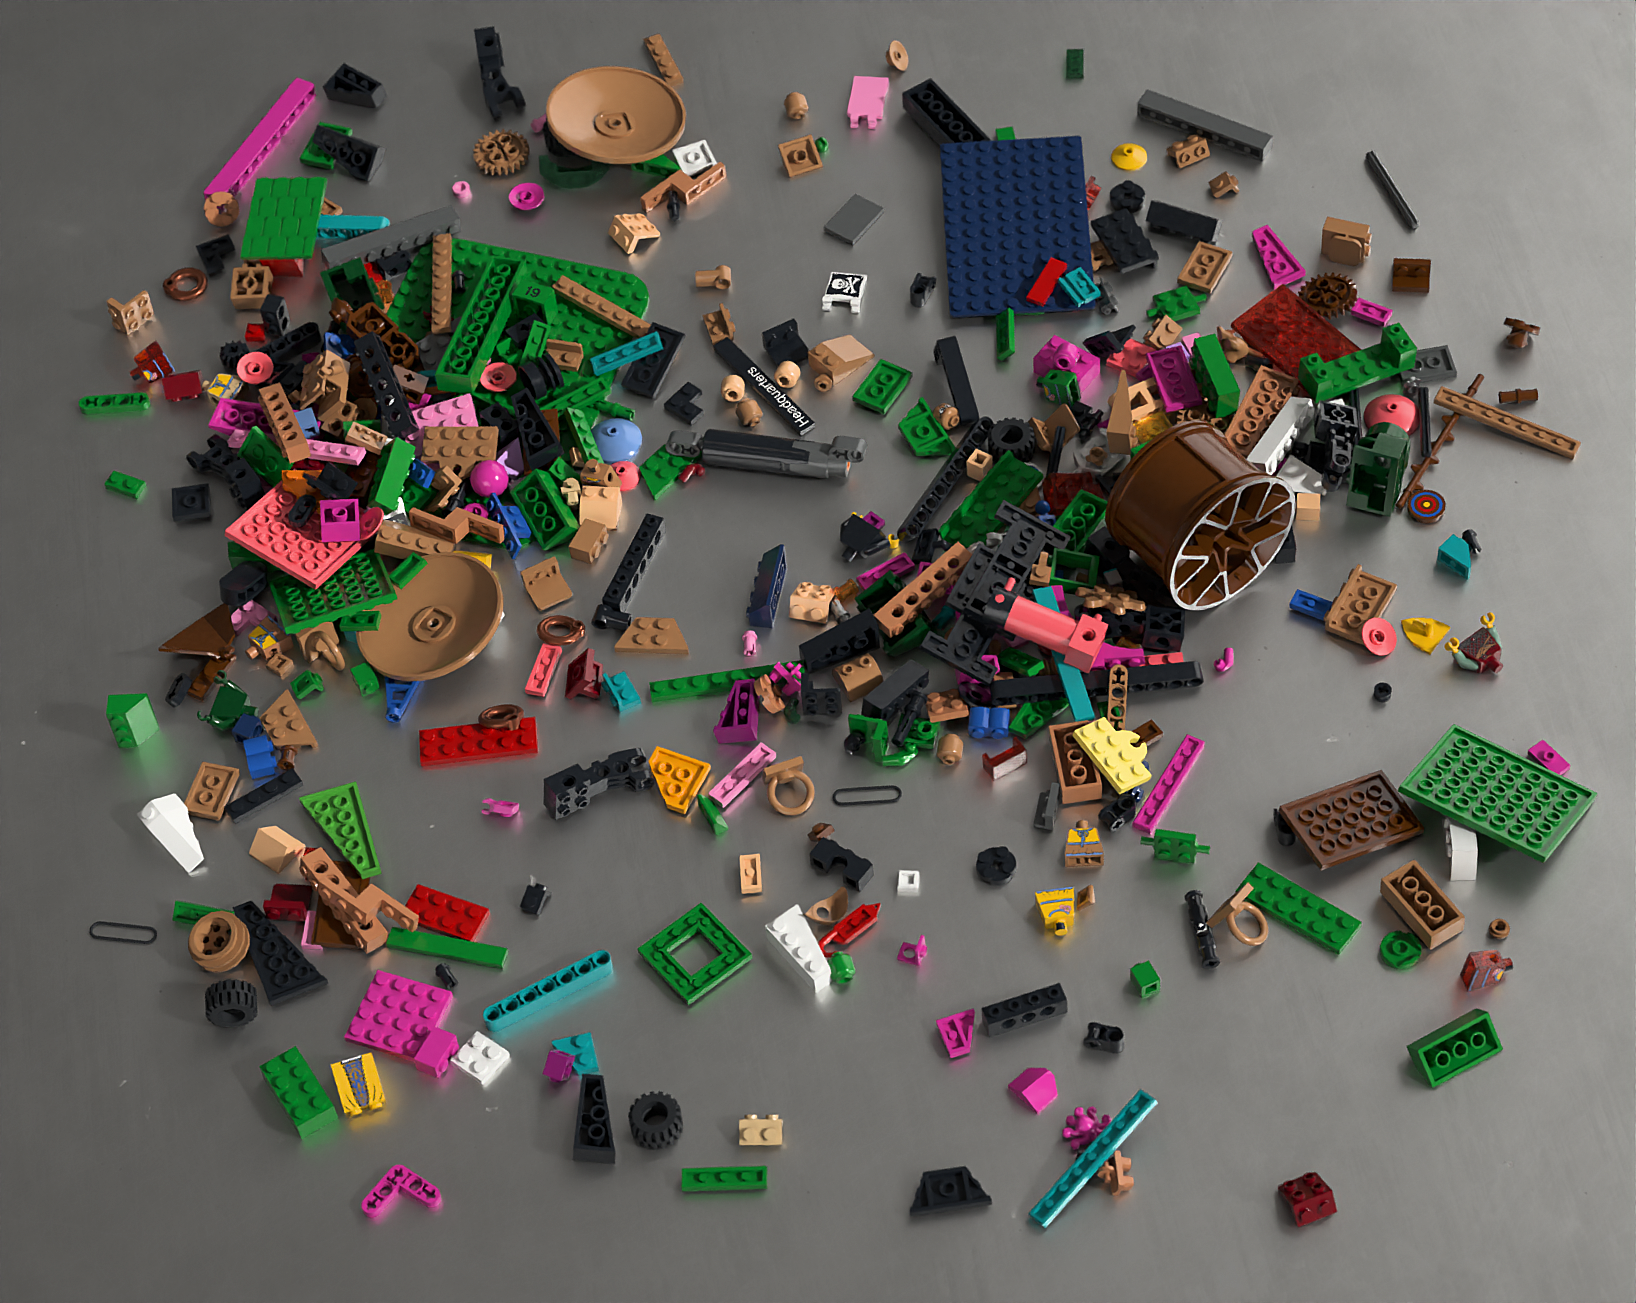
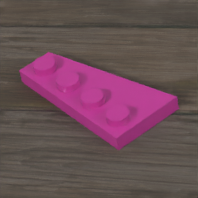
[1252,225,1306,290]

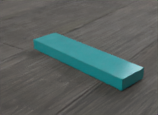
[590,331,663,376]

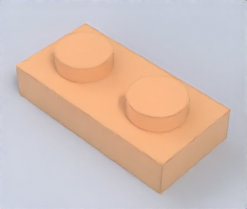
[740,854,762,894]

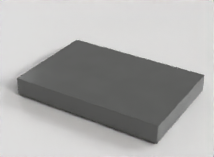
[824,194,884,245]
[1398,345,1457,386]

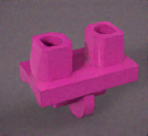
[769,661,802,696]

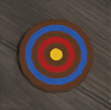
[1407,490,1446,524]

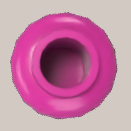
[1053,343,1080,370]

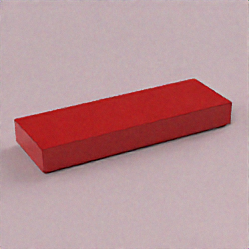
[1027,257,1067,307]

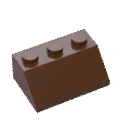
[345,451,382,510]

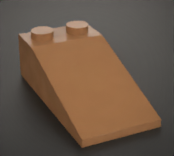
[1106,370,1138,455]

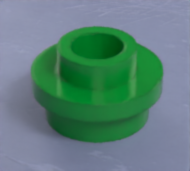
[916,721,936,740]

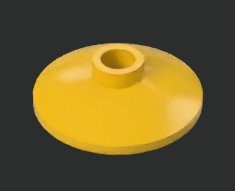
[1111,143,1147,170]

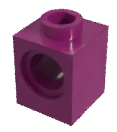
[543,1049,575,1083]

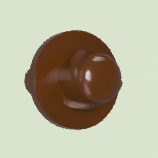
[1503,317,1541,349]

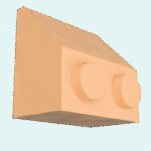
[579,486,622,531]

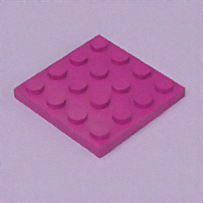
[344,970,453,1062]

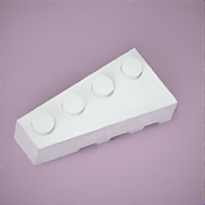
[1442,814,1478,881]
[765,904,832,993]

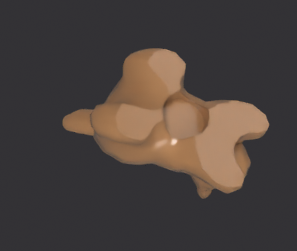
[1217,326,1263,364]

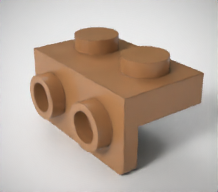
[1166,135,1210,168]
[1143,315,1183,351]

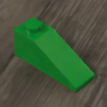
[631,154,680,179]

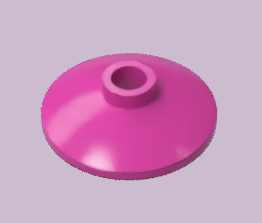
[509,183,544,210]

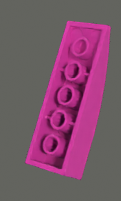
[208,398,326,441]

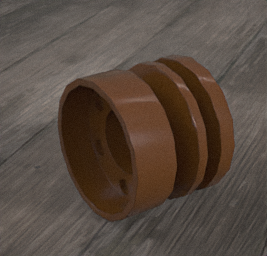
[344,353,380,399]

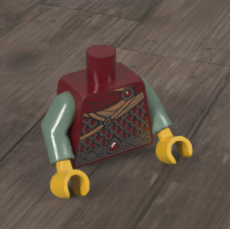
[1444,612,1503,674]

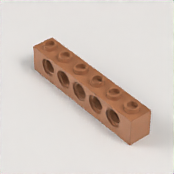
[258,383,311,463]
[873,542,973,638]
[299,847,388,954]

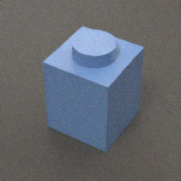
[294,407,320,439]

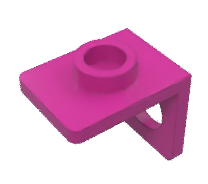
[897,935,928,966]

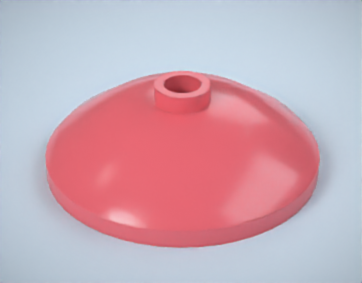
[1364,394,1420,436]

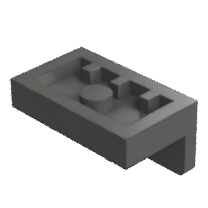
[1034,782,1060,830]

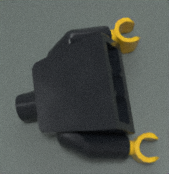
[840,512,899,562]

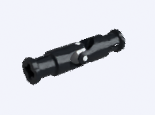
[1184,890,1220,969]

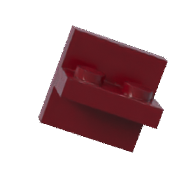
[565,648,603,700]

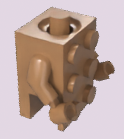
[288,349,350,422]

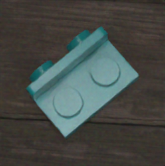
[601,671,641,712]

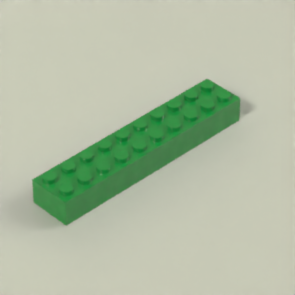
[435,255,528,394]

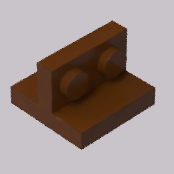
[1392,258,1431,293]

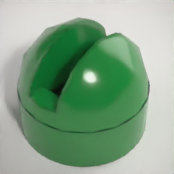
[815,137,829,153]

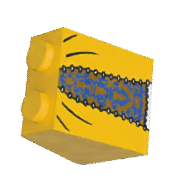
[331,1053,386,1117]

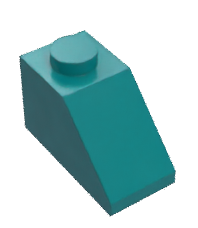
[1437,534,1471,580]

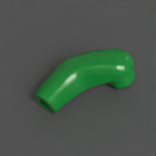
[883,742,918,766]

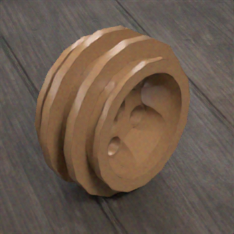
[188,911,250,973]

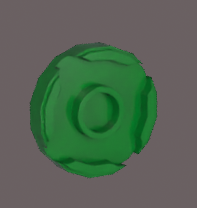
[1380,930,1421,969]

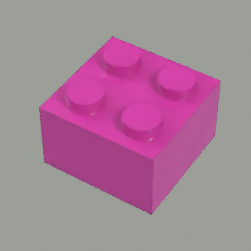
[320,499,360,542]

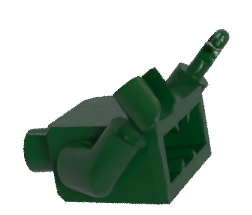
[197,670,259,731]

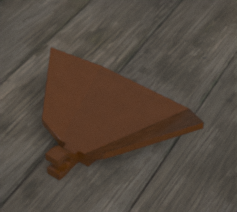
[158,603,236,662]

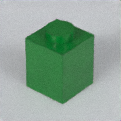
[350,661,380,696]
[1130,960,1160,998]

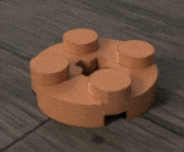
[204,191,239,227]
[754,674,785,714]

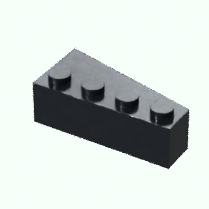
[799,608,880,674]
[573,1073,615,1164]

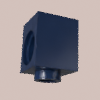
[232,713,264,745]

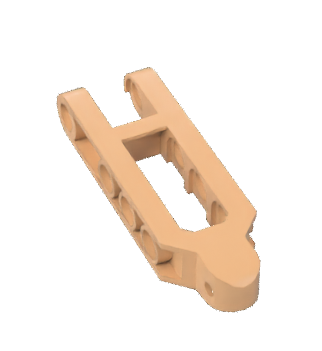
[1107,362,1207,428]

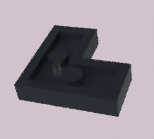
[196,234,235,274]
[664,382,704,426]

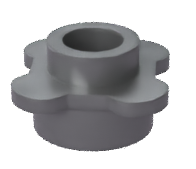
[1403,377,1421,394]

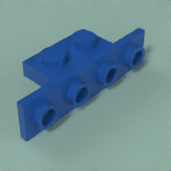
[486,493,531,559]

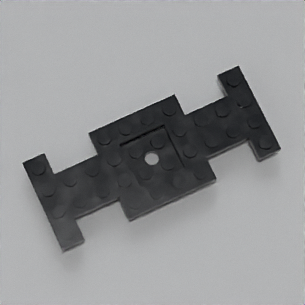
[919,500,1071,686]

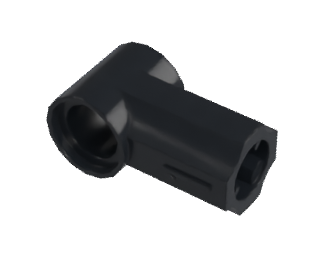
[591,604,632,630]

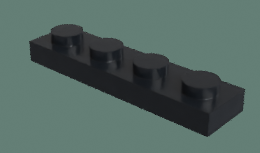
[224,768,303,824]

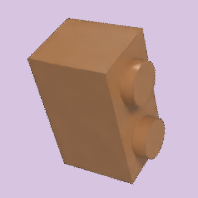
[569,518,608,564]

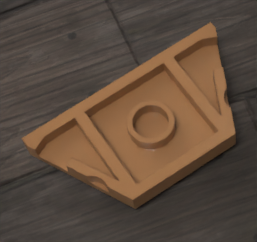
[614,617,689,654]
[260,689,318,750]

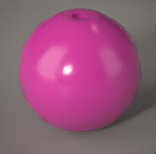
[470,460,509,498]

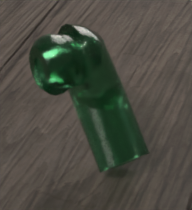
[784,697,801,724]

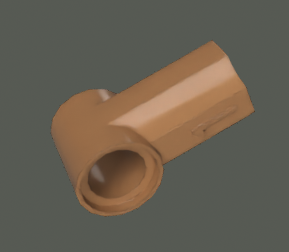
[695,265,731,289]

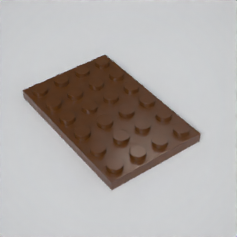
[1279,770,1425,870]

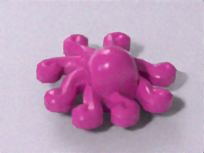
[1062,1106,1111,1150]

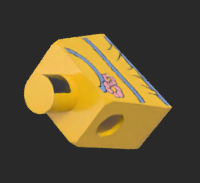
[1035,887,1074,936]

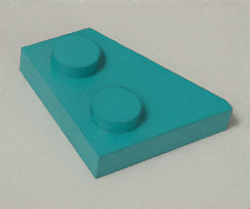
[552,1032,599,1076]

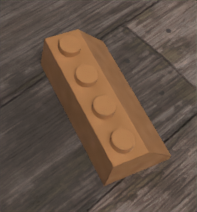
[374,519,456,560]

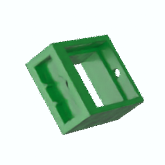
[1047,548,1100,595]

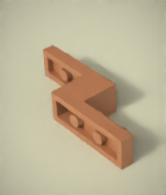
[640,162,726,213]
[409,507,505,544]
[318,876,419,933]

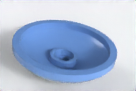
[591,418,642,464]

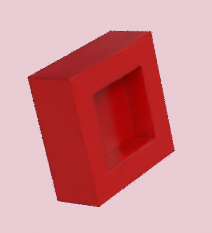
[245,323,266,342]

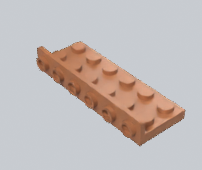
[1225,365,1300,459]

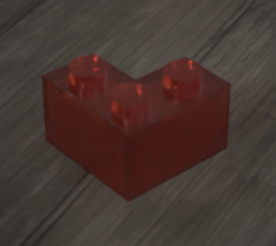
[1042,473,1088,516]

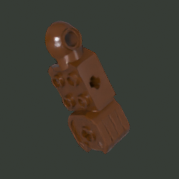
[329,298,419,371]

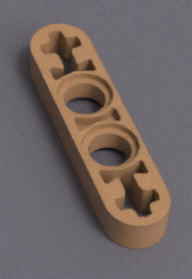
[1107,664,1128,731]

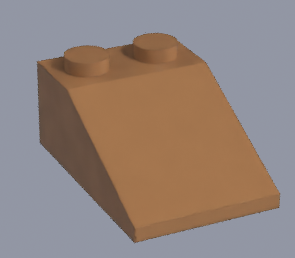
[808,335,875,386]

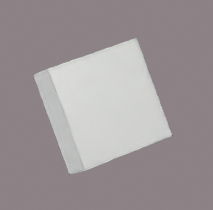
[897,870,919,892]

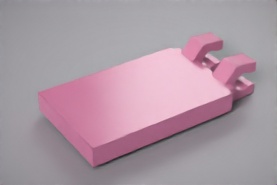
[847,76,889,129]

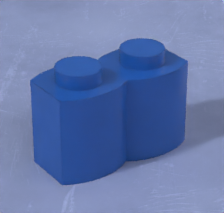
[968,707,1010,739]
[243,735,277,779]

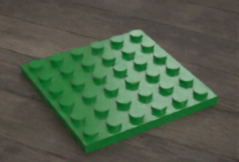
[268,548,397,635]

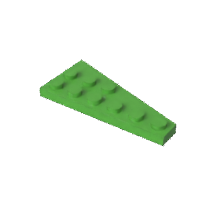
[299,781,382,879]

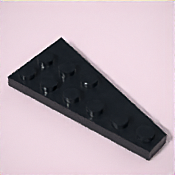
[233,900,329,1006]

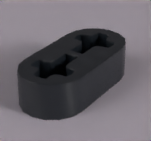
[165,673,192,707]

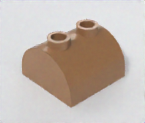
[832,653,884,702]

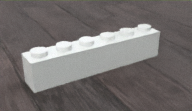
[1247,397,1315,475]

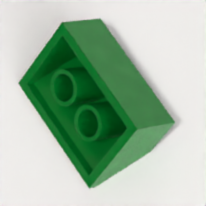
[106,693,159,748]

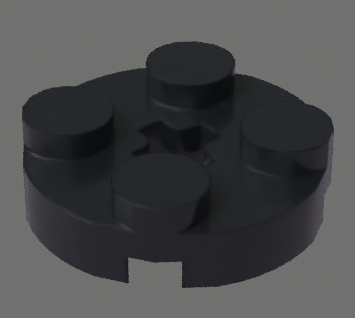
[1110,180,1145,213]
[976,846,1017,886]

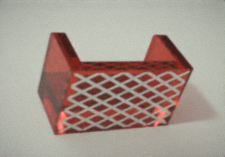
[982,737,1027,781]

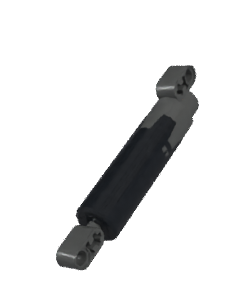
[665,429,868,479]

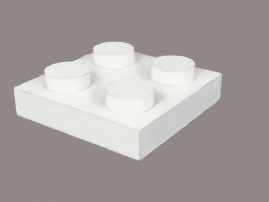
[672,140,717,177]
[451,1031,510,1085]

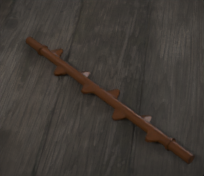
[1395,374,1484,509]

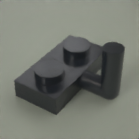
[911,528,951,565]

